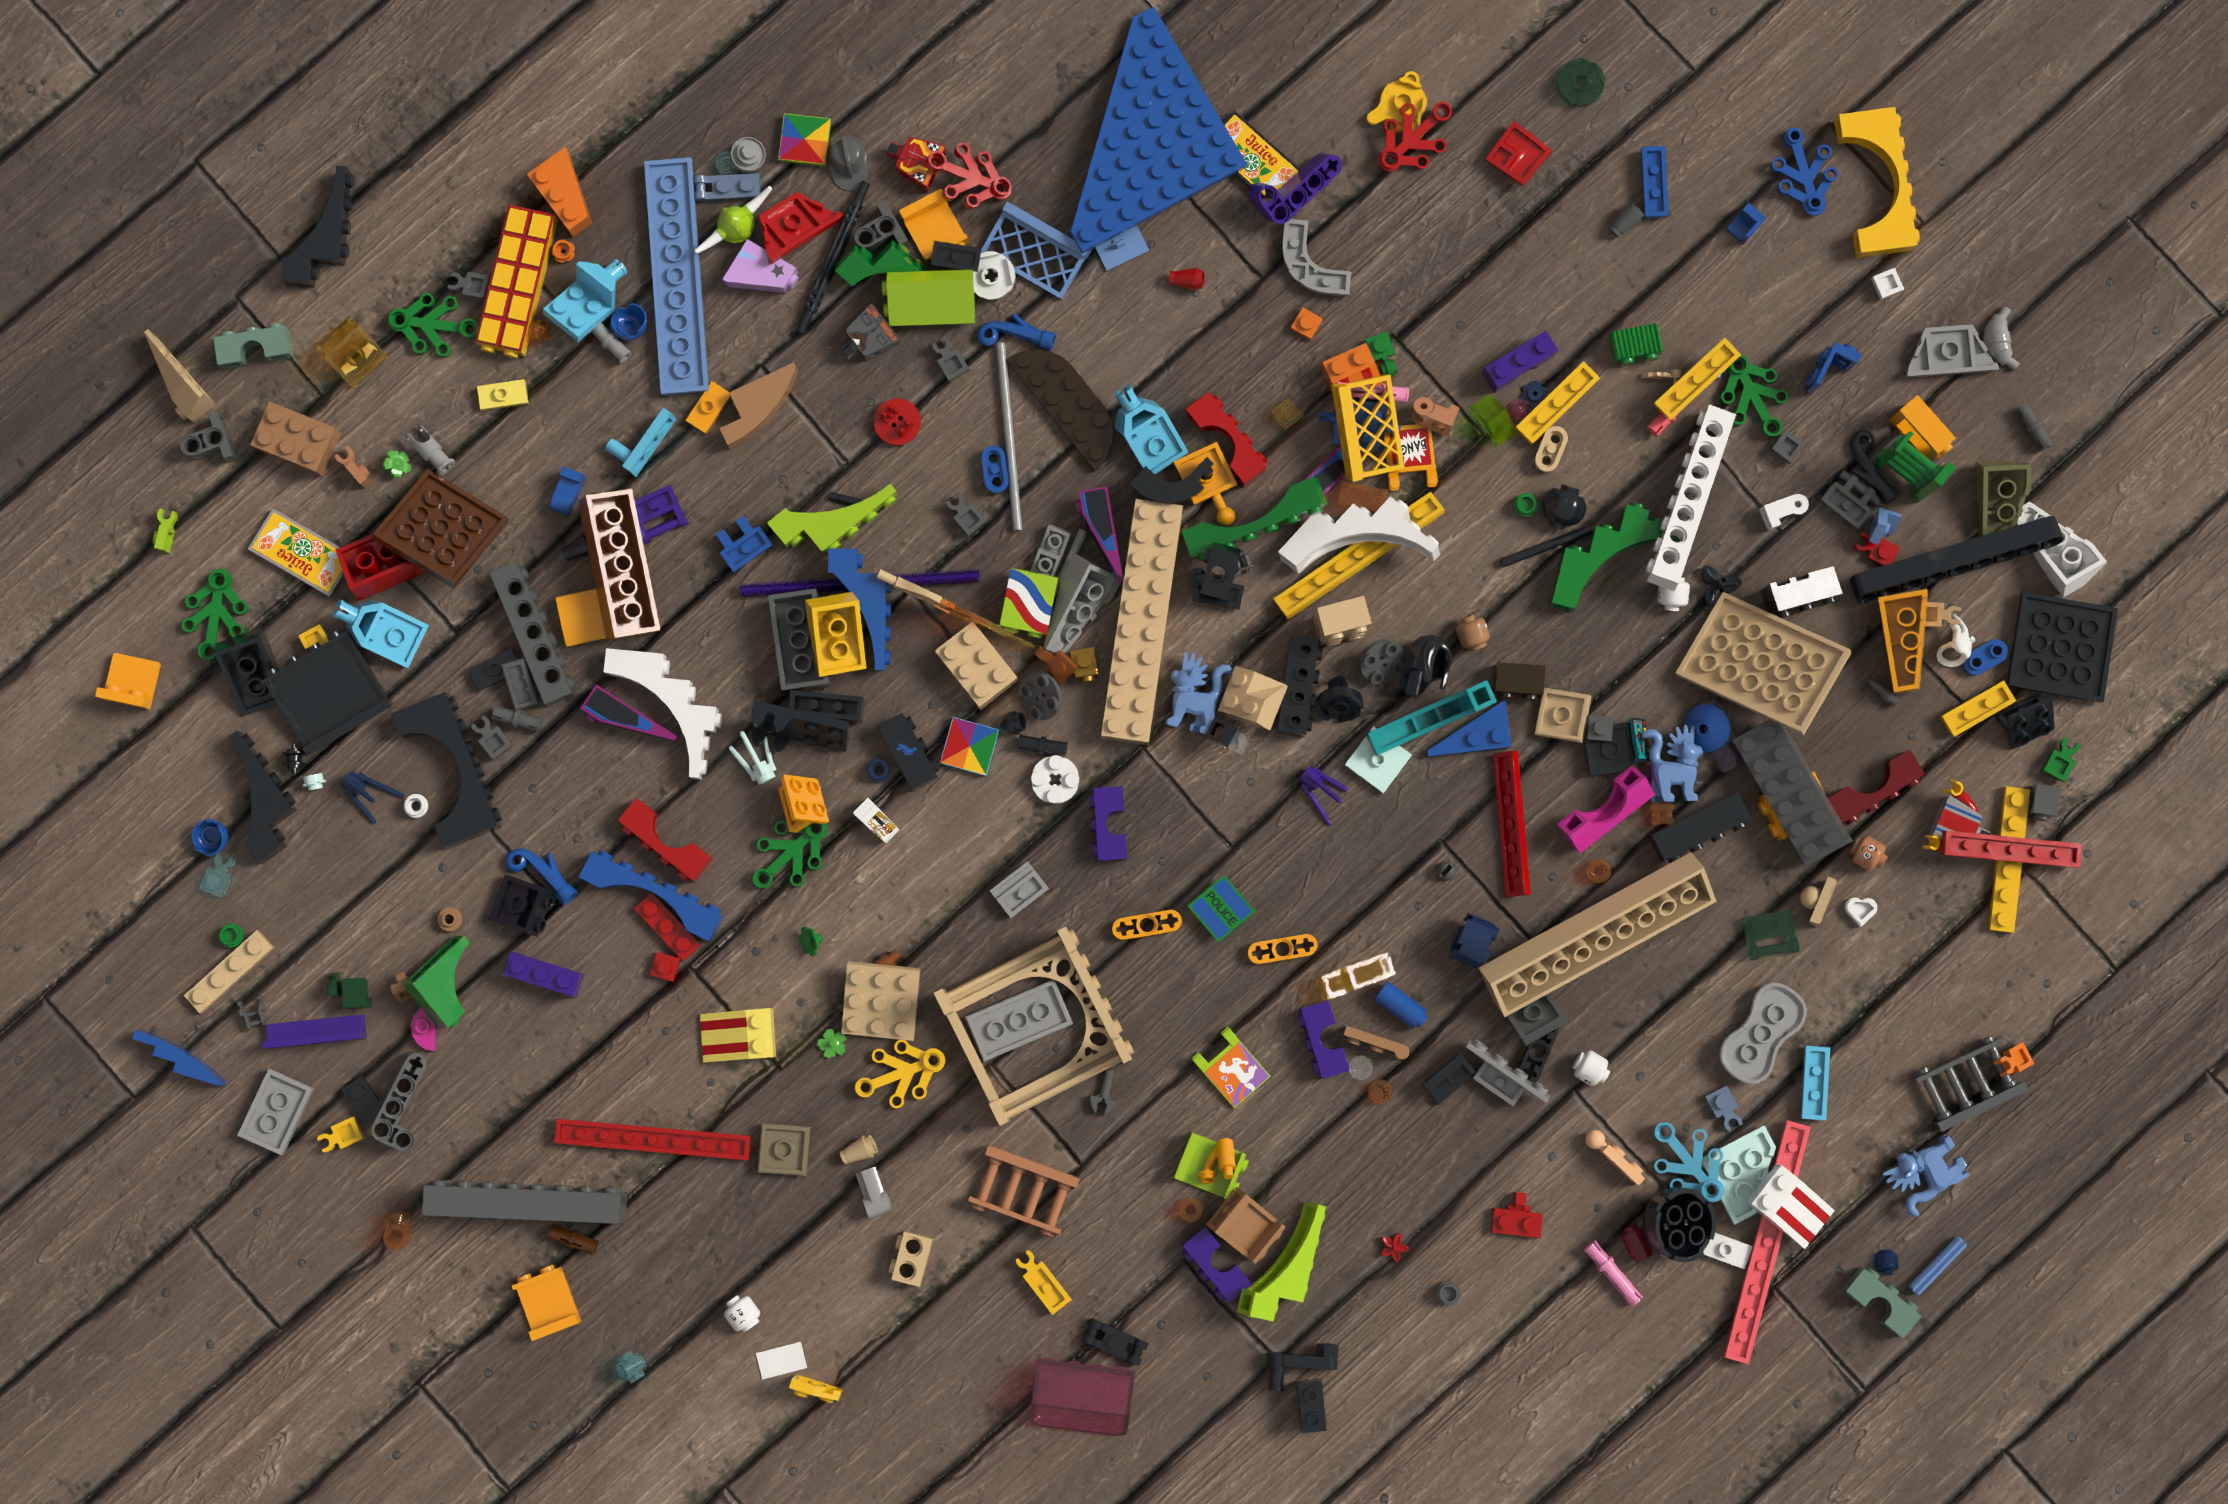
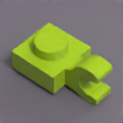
[153,509,178,553]

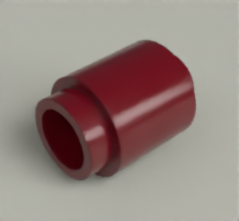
[1621,1223,1653,1262]

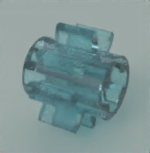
[615,1350,646,1383]

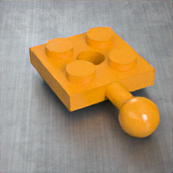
[1174,442,1237,526]

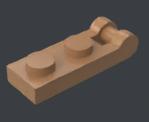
[1342,1026,1410,1059]

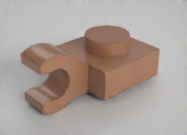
[335,446,372,488]

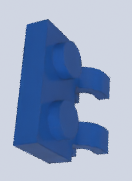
[716,516,773,572]

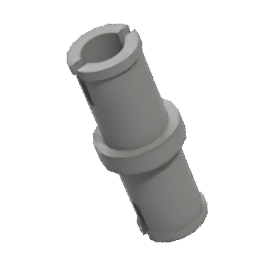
[591,323,632,363]

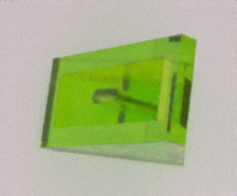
[1470,394,1517,446]

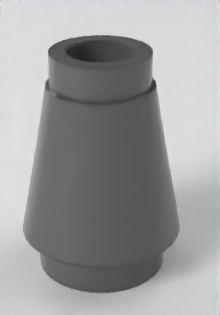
[1609,202,1644,238]

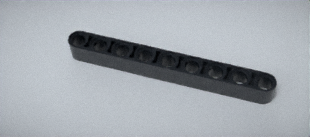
[1849,516,2064,603]

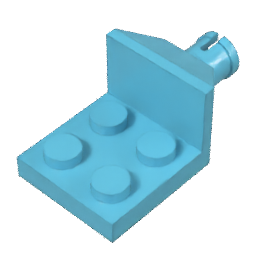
[543,259,627,342]
[1114,385,1189,474]
[332,600,429,668]

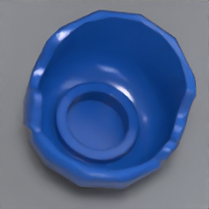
[611,303,647,341]
[191,818,229,857]

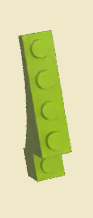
[767,484,898,555]
[1237,1201,1326,1322]

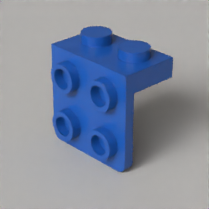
[1805,342,1862,394]

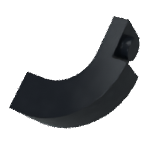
[1129,457,1214,504]

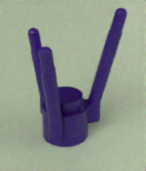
[1298,766,1348,826]

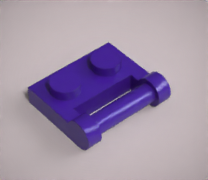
[634,485,688,544]

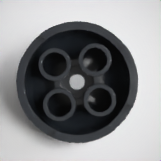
[1642,1187,1716,1262]

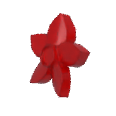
[1381,1233,1410,1262]

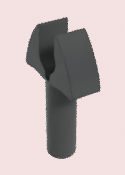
[1090,1069,1117,1115]

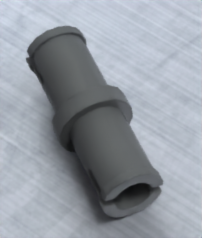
[2015,403,2054,452]
[492,705,543,733]

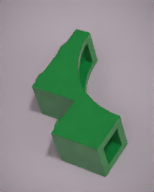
[835,240,927,287]

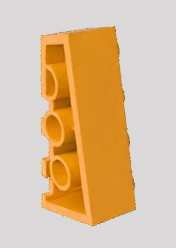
[1878,589,1928,694]

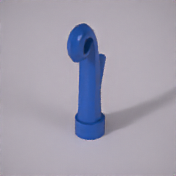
[977,314,1056,351]
[505,848,578,905]

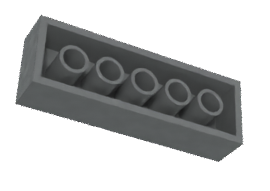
[1733,719,1853,867]

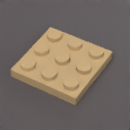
[841,961,921,1041]

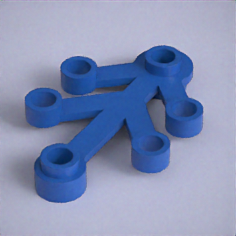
[1771,127,1838,216]

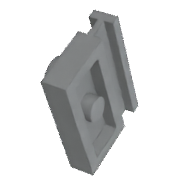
[990,861,1049,919]

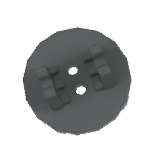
[1359,639,1405,684]
[1019,672,1064,720]

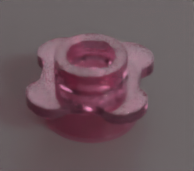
[1506,398,1529,421]

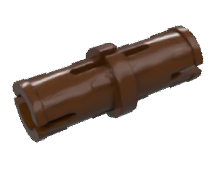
[547,1224,599,1255]

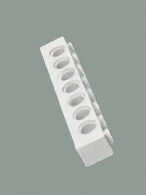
[1646,405,1736,591]

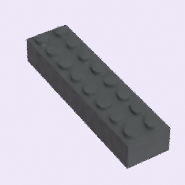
[422,1180,628,1224]

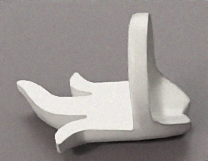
[1937,614,1975,667]

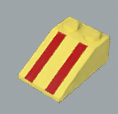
[700,1008,776,1063]

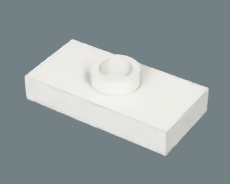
[1703,1233,1753,1269]

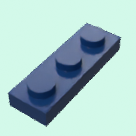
[1640,146,1669,219]

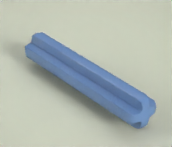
[1909,1237,1967,1295]

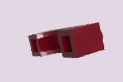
[1828,750,1925,825]

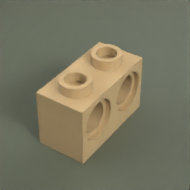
[889,1231,934,1287]

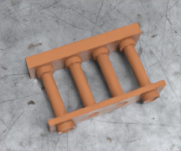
[968,1145,1080,1237]

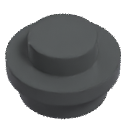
[1436,1281,1461,1306]

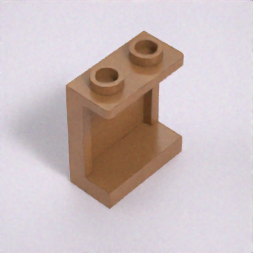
[1206,1187,1285,1264]

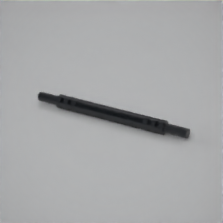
[796,180,870,335]

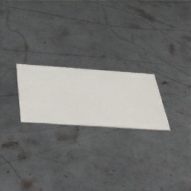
[756,1342,807,1380]

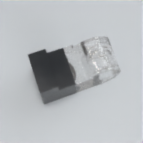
[1205,718,1251,756]

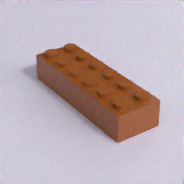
[578,489,661,642]

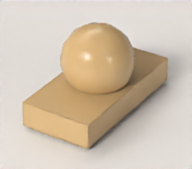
[1800,877,1837,927]

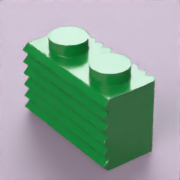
[1608,323,1663,366]

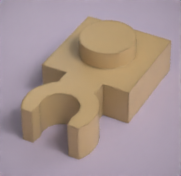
[1925,602,1961,627]

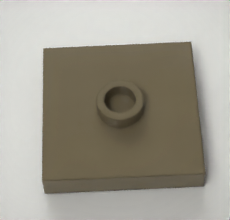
[758,1123,811,1176]

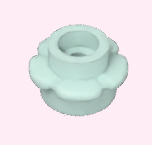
[302,773,326,791]

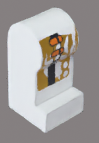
[853,798,899,844]

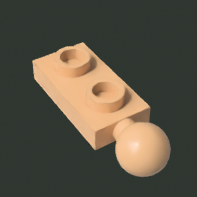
[1586,1130,1645,1186]

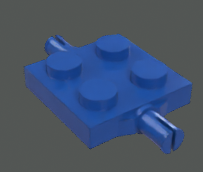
[1319,398,1401,451]

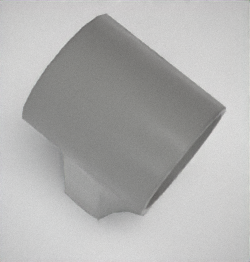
[856,1166,893,1219]

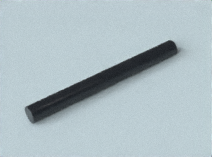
[1500,525,1593,568]

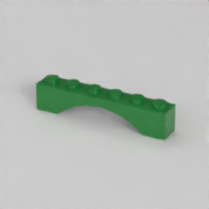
[1182,477,1328,561]

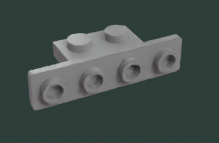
[1466,1040,1550,1106]

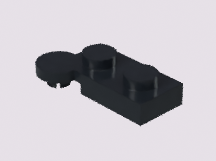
[1188,568,1244,610]

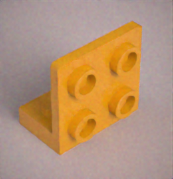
[95,653,161,710]

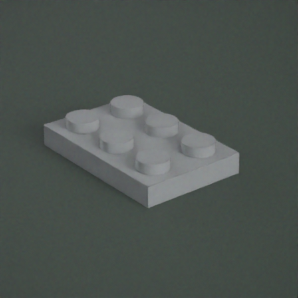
[237,1068,315,1155]

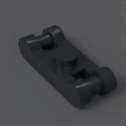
[1081,1317,1149,1366]

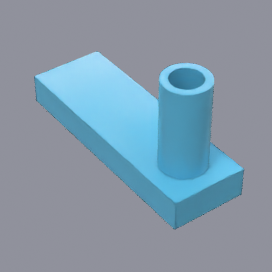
[605,408,677,477]

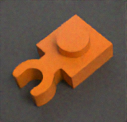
[1994,1042,2034,1077]

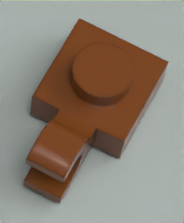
[1034,646,1079,685]

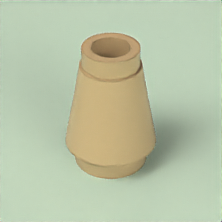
[840,1135,878,1164]

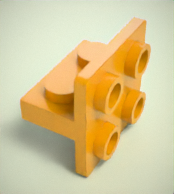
[778,775,829,833]

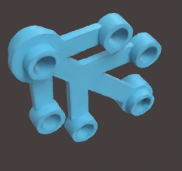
[1654,1122,1724,1202]

